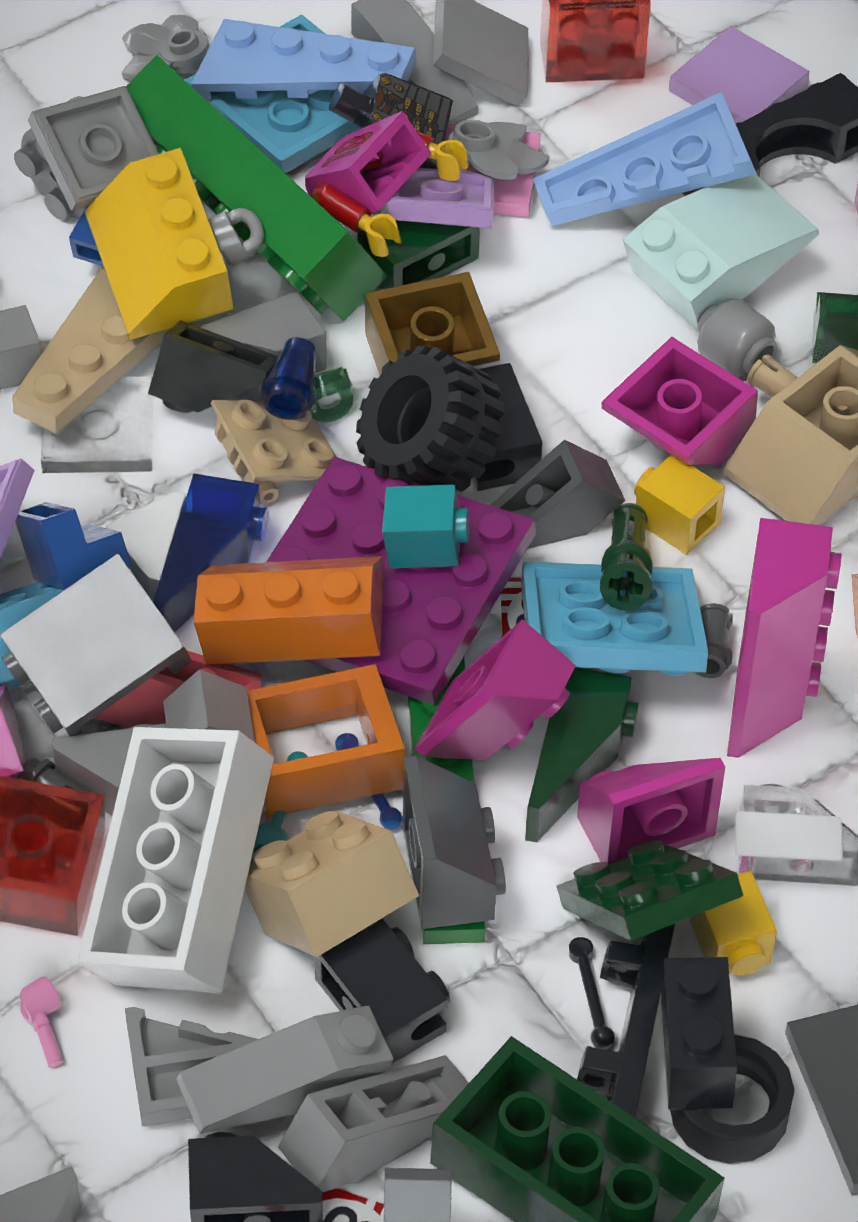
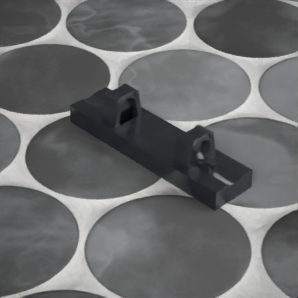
[577,924,675,1117]

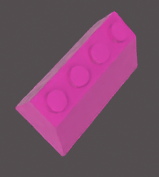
[727,518,842,758]

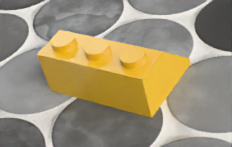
[85,148,233,340]

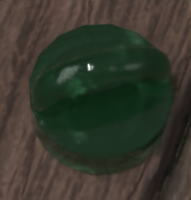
[296,366,354,423]

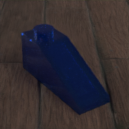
[153,473,269,632]

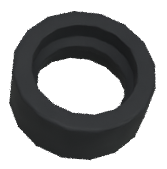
[670,1034,795,1164]

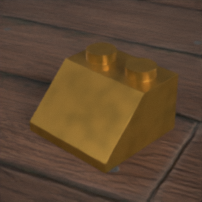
[365,271,500,375]

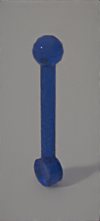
[335,733,402,830]

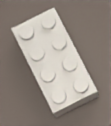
[77,727,274,993]

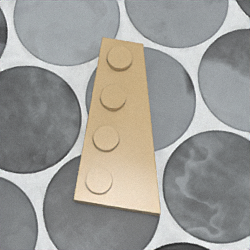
[12,267,171,434]

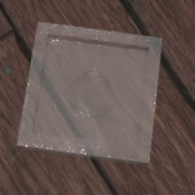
[40,376,154,473]

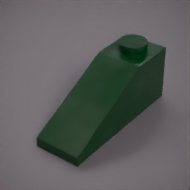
[525,667,640,843]

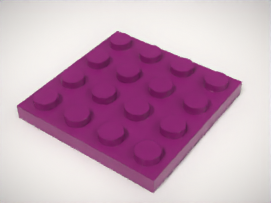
[266,456,536,705]

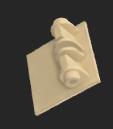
[210,400,337,505]

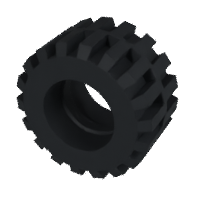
[356,345,505,492]

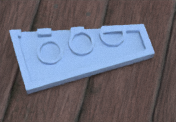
[191,19,416,99]
[533,92,757,226]

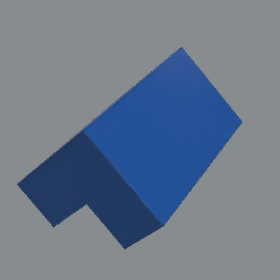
[15,502,132,590]

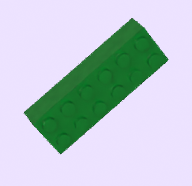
[126,55,388,322]

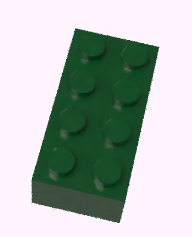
[430,1036,725,1222]

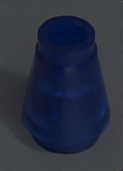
[261,337,316,420]

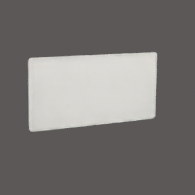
[735,811,843,861]

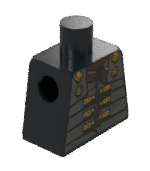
[329,73,453,169]

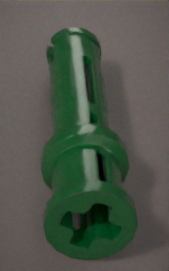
[600,503,653,610]

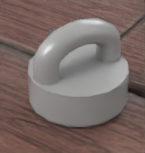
[208,208,264,267]

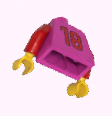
[305,111,468,257]

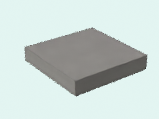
[433,0,529,107]
[27,86,159,211]

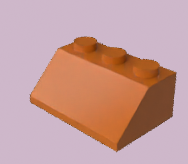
[193,556,384,665]

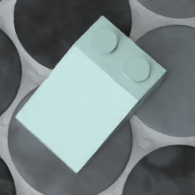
[622,174,820,332]

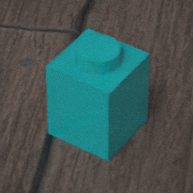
[382,485,470,568]

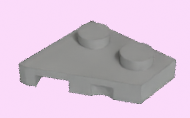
[125,1007,258,1126]

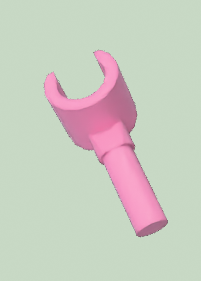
[20,976,63,1068]

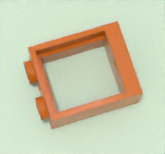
[247,664,405,818]

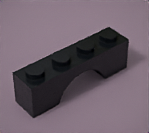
[682,72,858,196]

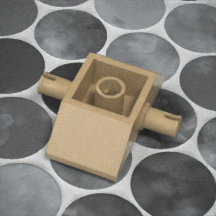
[724,345,858,525]

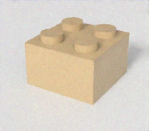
[245,811,419,957]

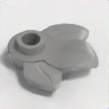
[121,15,210,79]
[448,120,550,180]

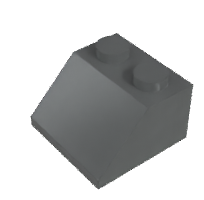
[402,756,506,929]

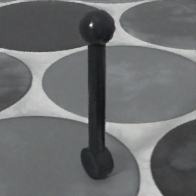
[569,937,615,1049]

